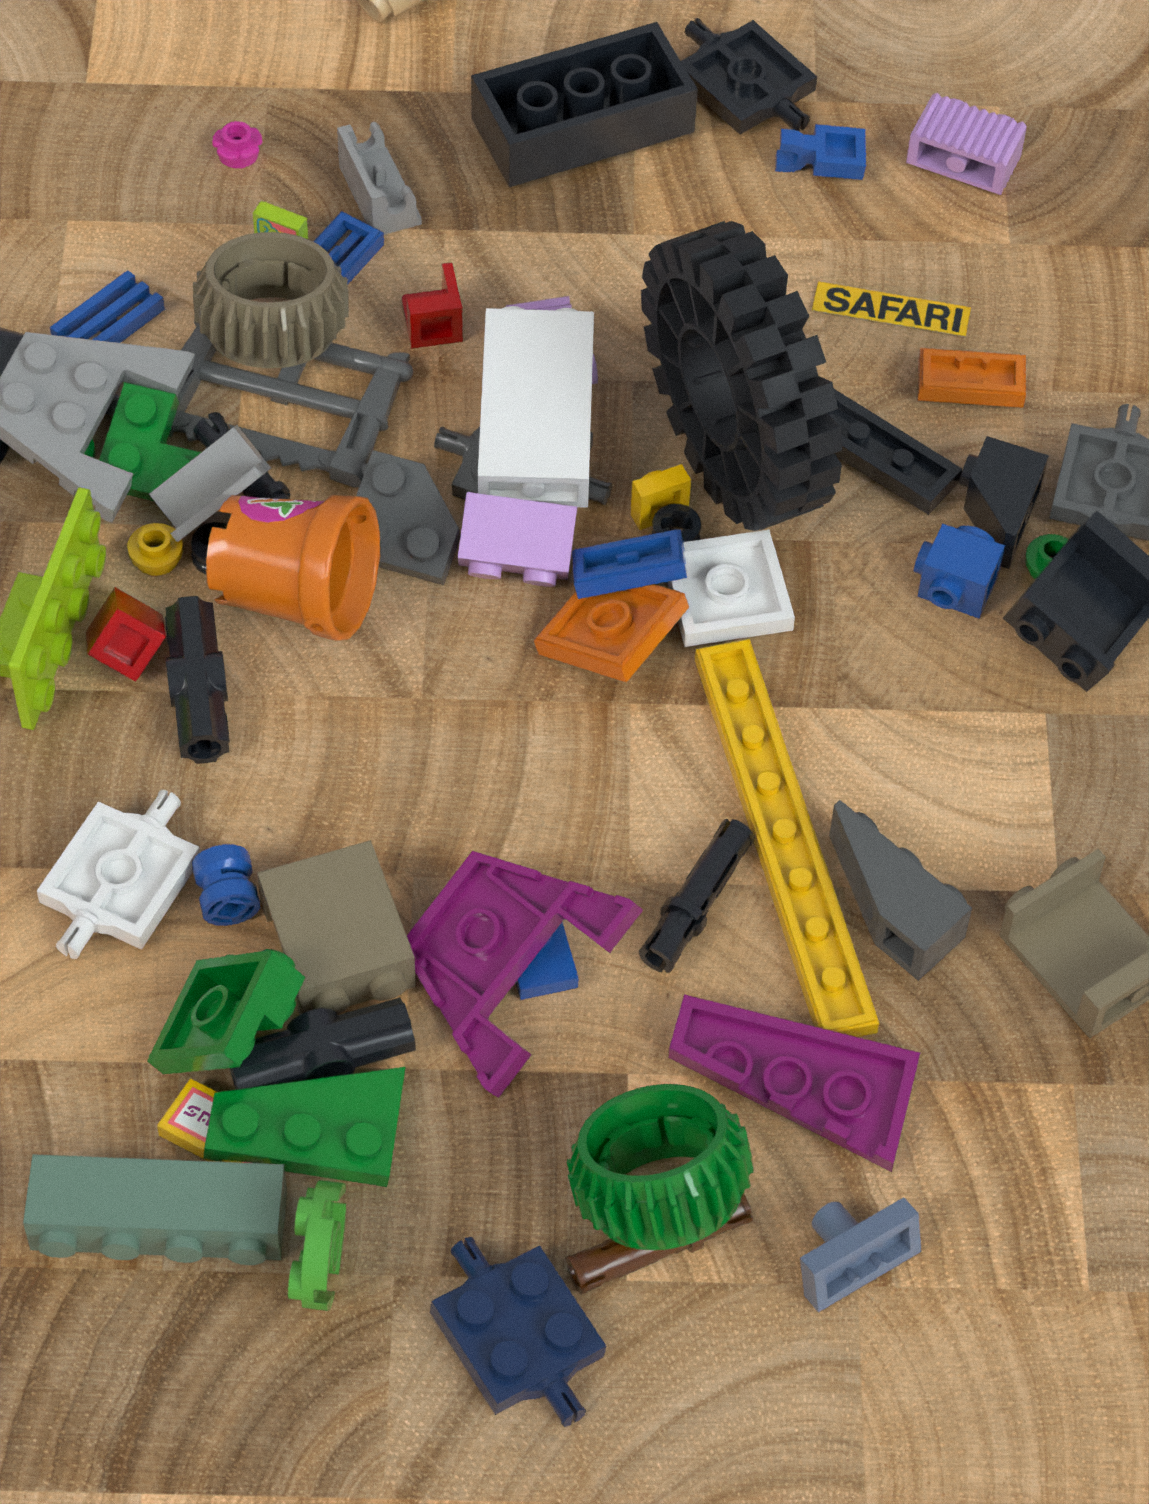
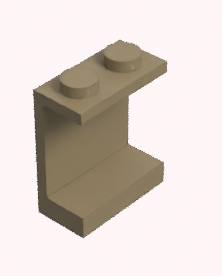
[257,840,416,1015]
[999,849,1149,1038]

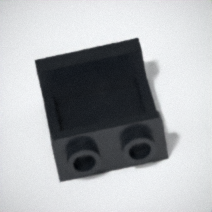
[1003,510,1149,692]

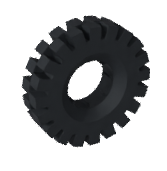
[641,221,842,531]

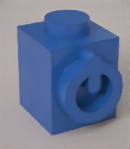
[914,523,1005,619]

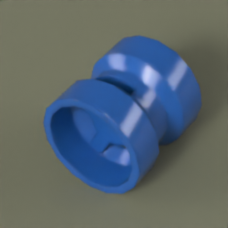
[192,844,260,926]

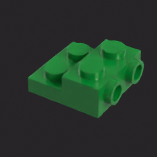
[147,949,306,1074]

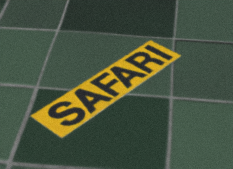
[812,281,971,337]

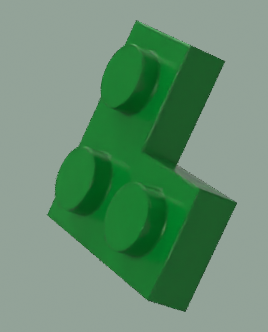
[99,382,202,502]

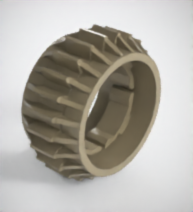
[193,232,349,368]

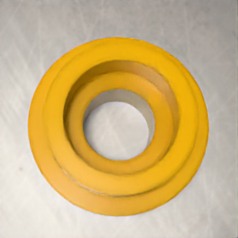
[127,523,183,576]

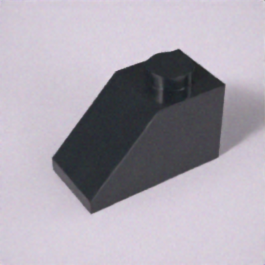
[959,436,1049,569]

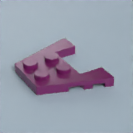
[407,851,643,1098]

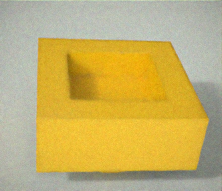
[630,464,691,530]

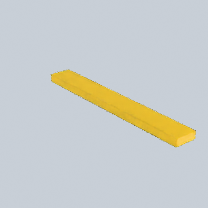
[695,639,879,1037]

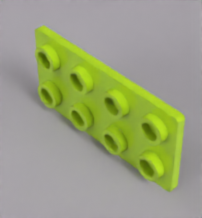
[0,487,106,730]

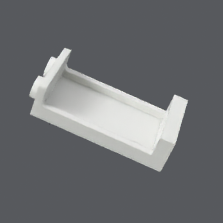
[478,306,594,508]

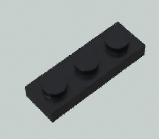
[828,389,962,515]

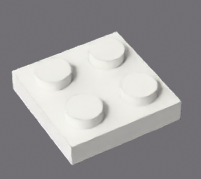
[667,530,795,647]

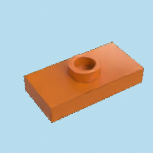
[917,348,1026,408]

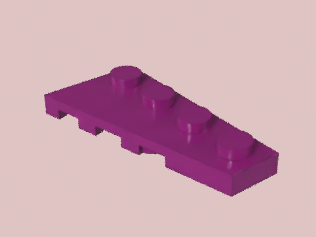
[669,994,920,1172]

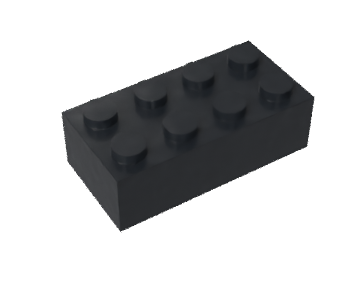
[471,22,698,187]

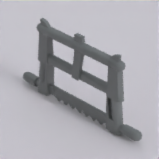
[105,321,414,487]

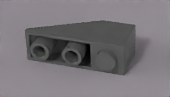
[829,800,972,981]

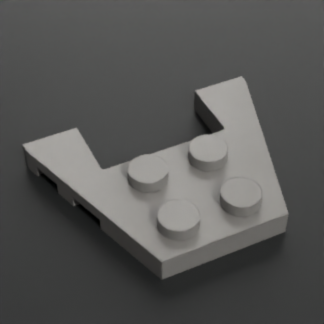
[0,332,195,523]

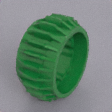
[567,1084,754,1250]

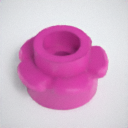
[212,121,263,168]

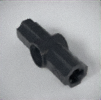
[165,596,230,764]
[229,997,416,1090]

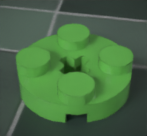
[288,1180,346,1311]

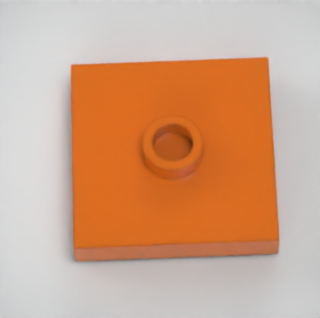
[534,584,689,683]

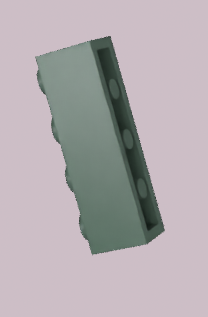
[23,1154,287,1265]

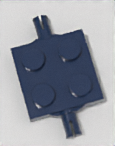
[430,1237,607,1427]

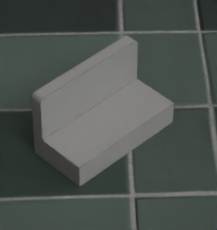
[149,425,271,542]

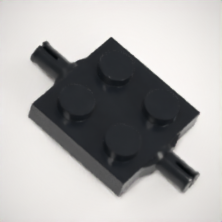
[681,18,817,135]

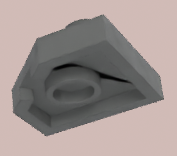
[356,450,461,585]

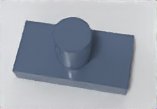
[800,1197,921,1312]

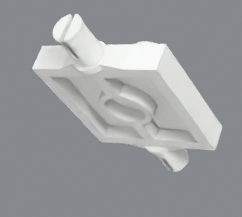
[37,790,200,959]

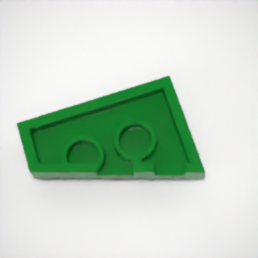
[203,1067,406,1187]

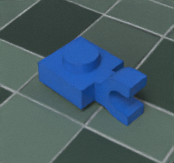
[775,124,866,180]

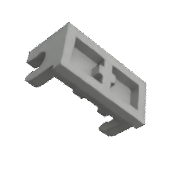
[337,122,422,235]

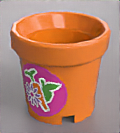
[206,495,380,641]

